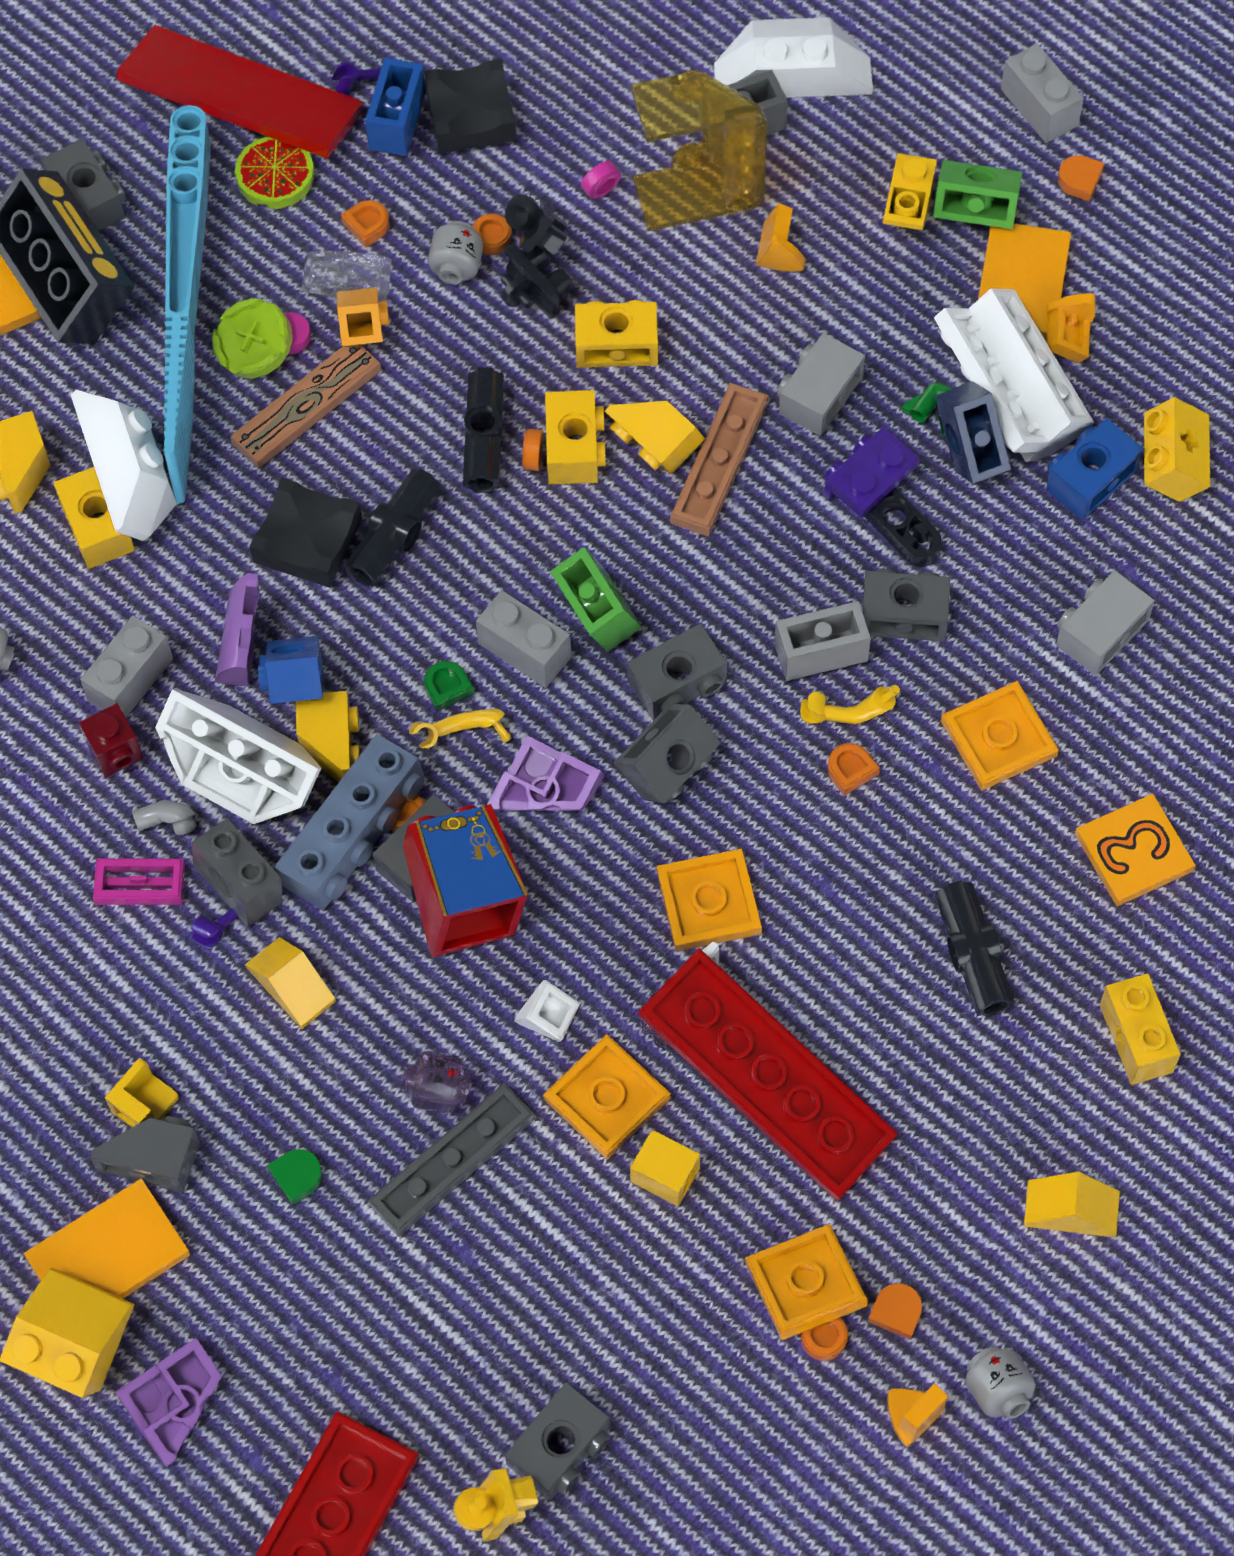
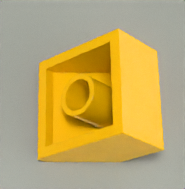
[0,1268,135,1398]

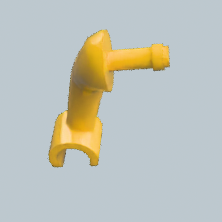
[800,685,900,725]
[409,709,511,748]

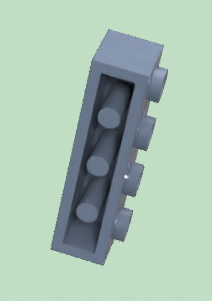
[274,734,425,911]

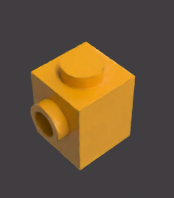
[337,287,389,346]

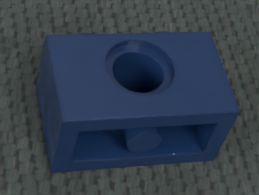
[935,381,1011,484]

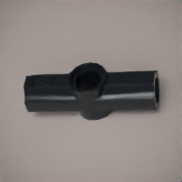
[463,367,504,493]
[345,469,443,587]
[935,880,1014,1017]

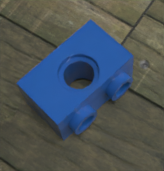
[365,57,426,156]
[1046,418,1144,520]
[258,636,324,704]

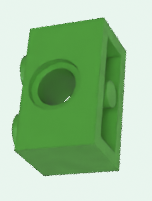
[933,160,1023,229]
[550,547,642,652]

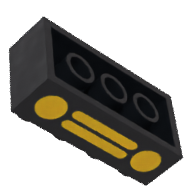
[0,168,135,344]

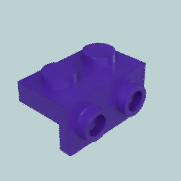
[823,426,920,518]

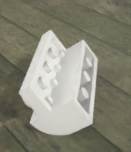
[934,288,1094,462]

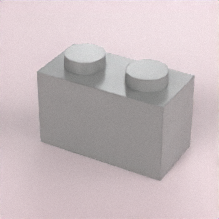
[1001,43,1083,144]
[777,333,865,436]
[1056,570,1155,676]
[476,590,571,688]
[774,601,871,681]
[80,615,173,718]

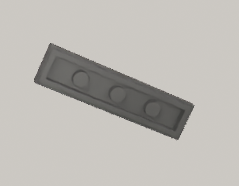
[368,1083,535,1237]

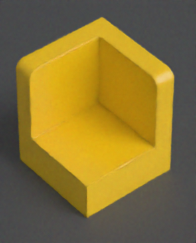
[105,1058,179,1128]
[630,1131,700,1207]

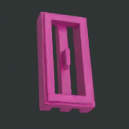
[93,858,185,905]

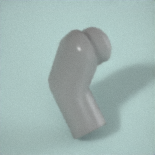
[131,800,196,835]

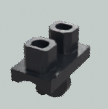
[505,194,567,257]
[501,243,573,319]

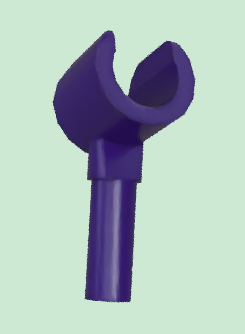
[331,62,381,94]
[191,909,238,947]

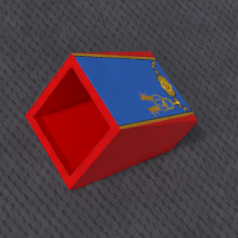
[403,804,528,957]

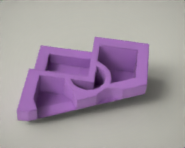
[214,573,260,687]
[487,735,604,811]
[115,1338,222,1467]

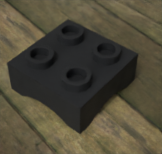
[424,58,516,153]
[249,477,362,588]

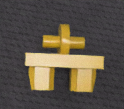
[453,1468,538,1542]

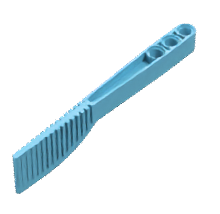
[164,105,211,503]

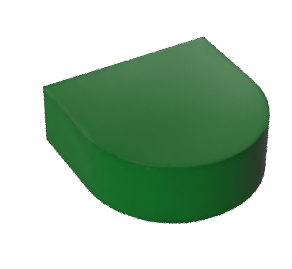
[424,661,475,712]
[267,1149,322,1206]

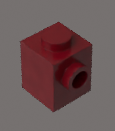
[78,703,144,778]

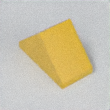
[245,937,336,1029]
[1024,1172,1120,1238]

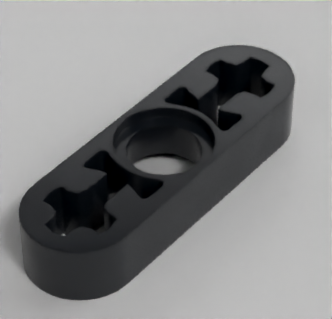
[864,488,942,567]

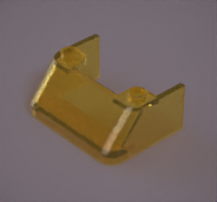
[631,70,767,232]

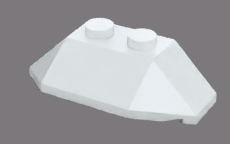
[714,17,873,98]
[70,390,177,541]
[155,689,321,824]

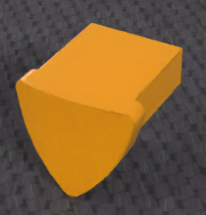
[756,203,806,272]
[1047,293,1096,363]
[887,1383,949,1447]

